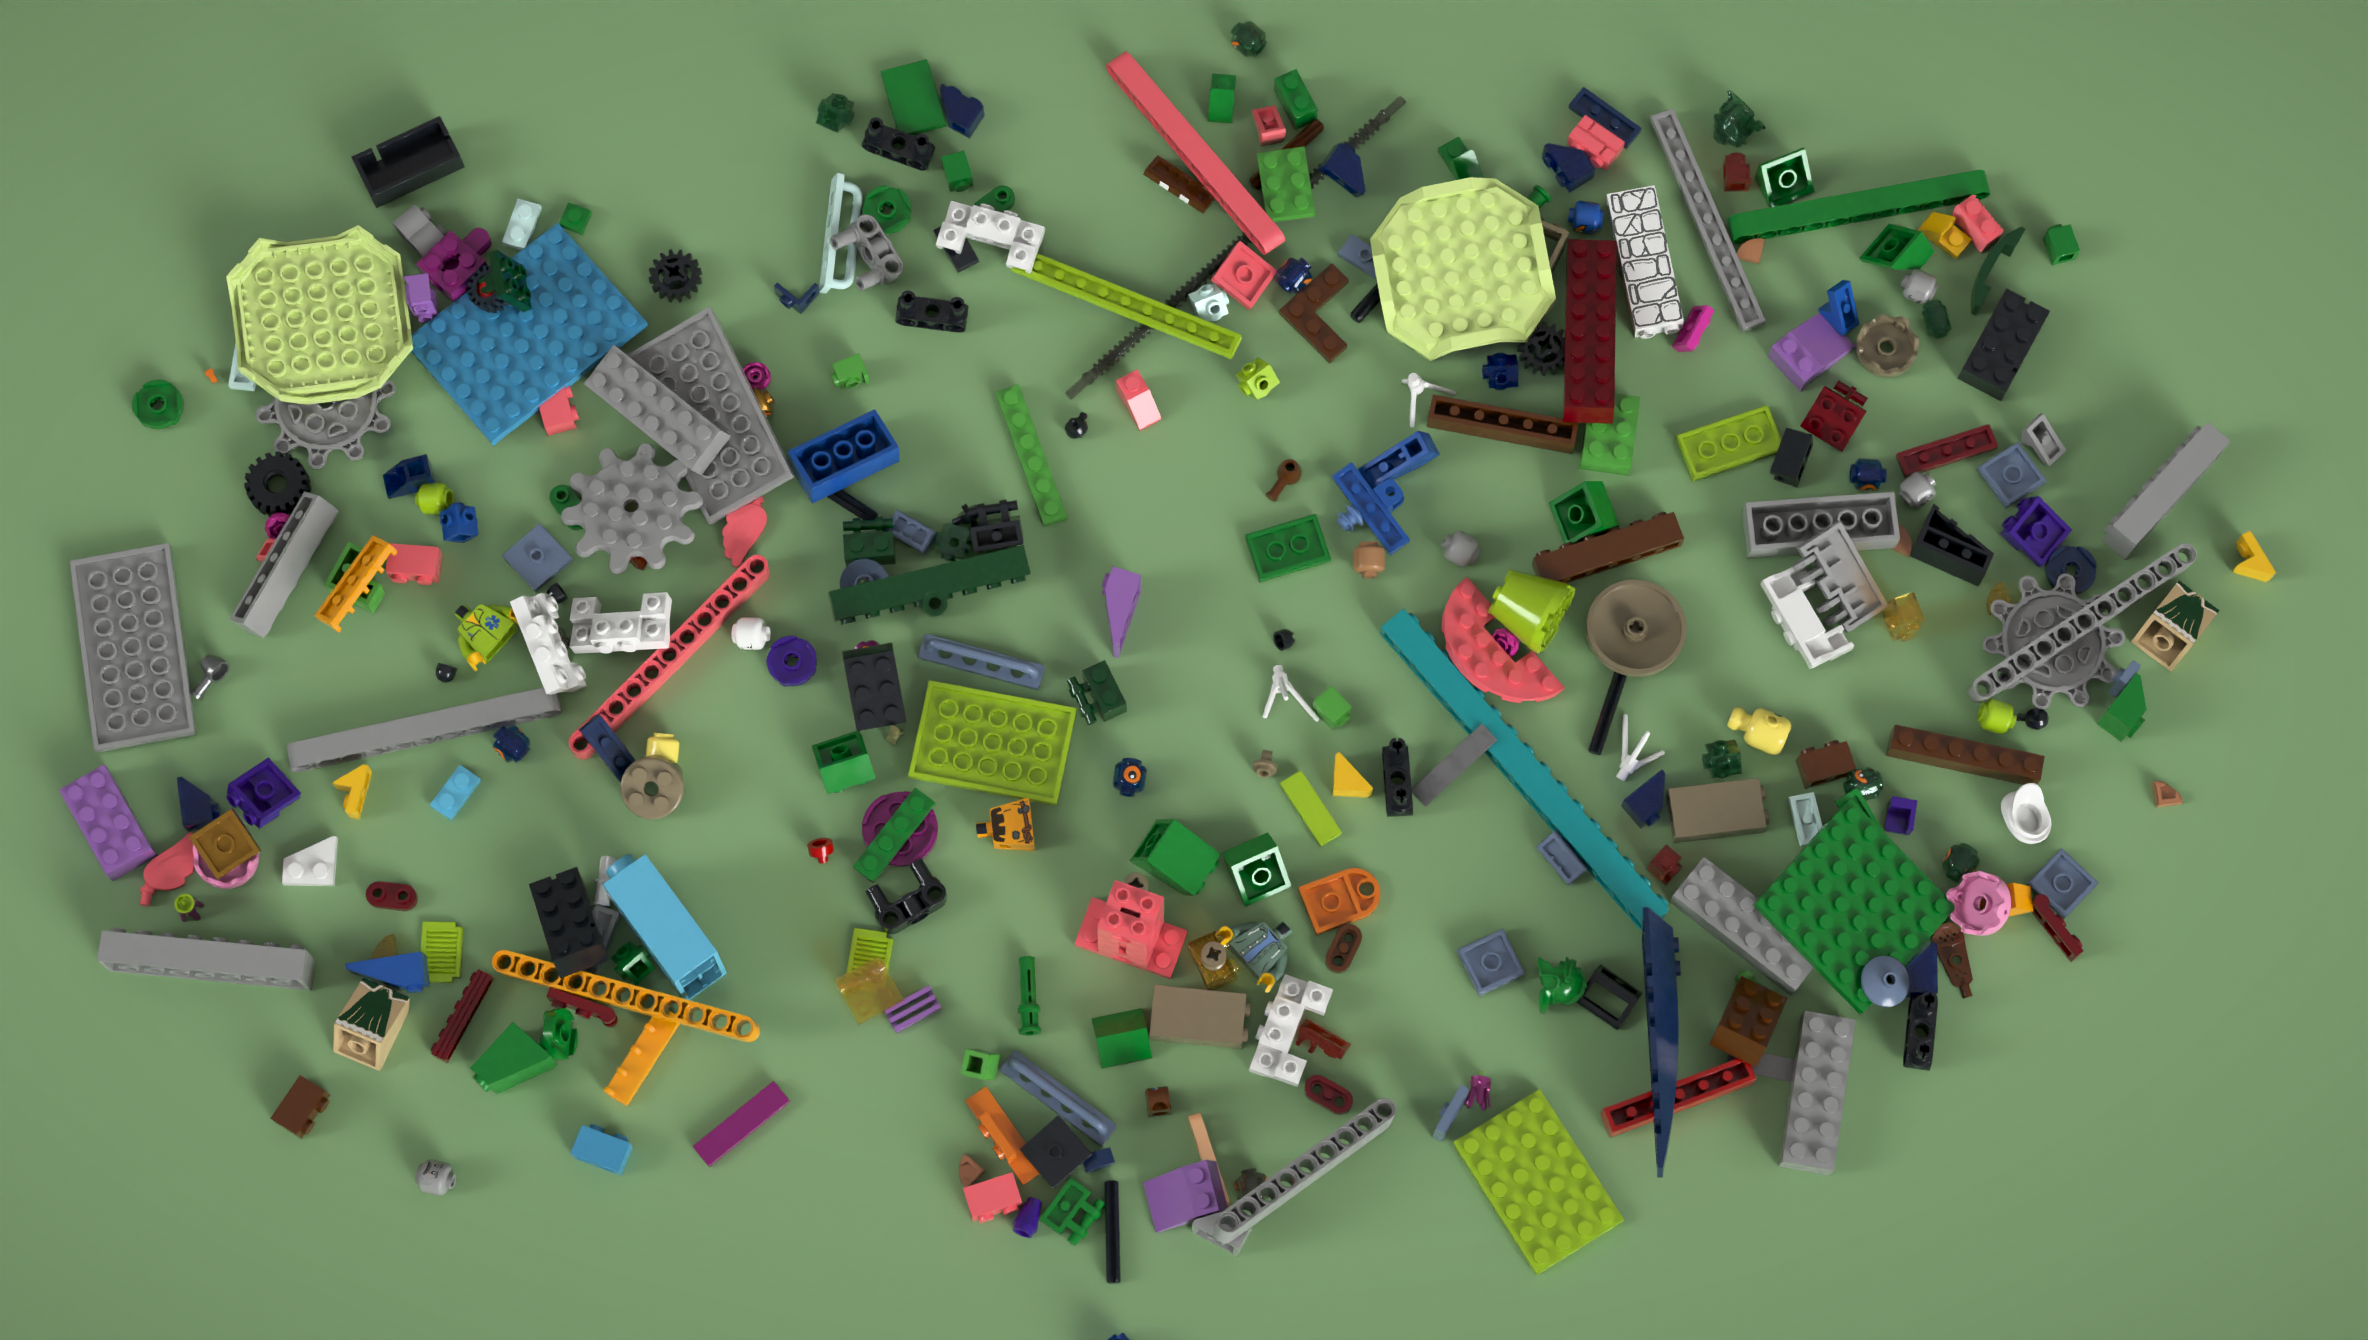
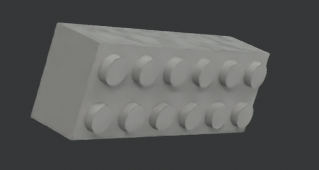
[584,345,731,475]
[2102,422,2230,560]
[1742,492,1900,559]
[1670,857,1814,996]
[1778,1011,1856,1176]

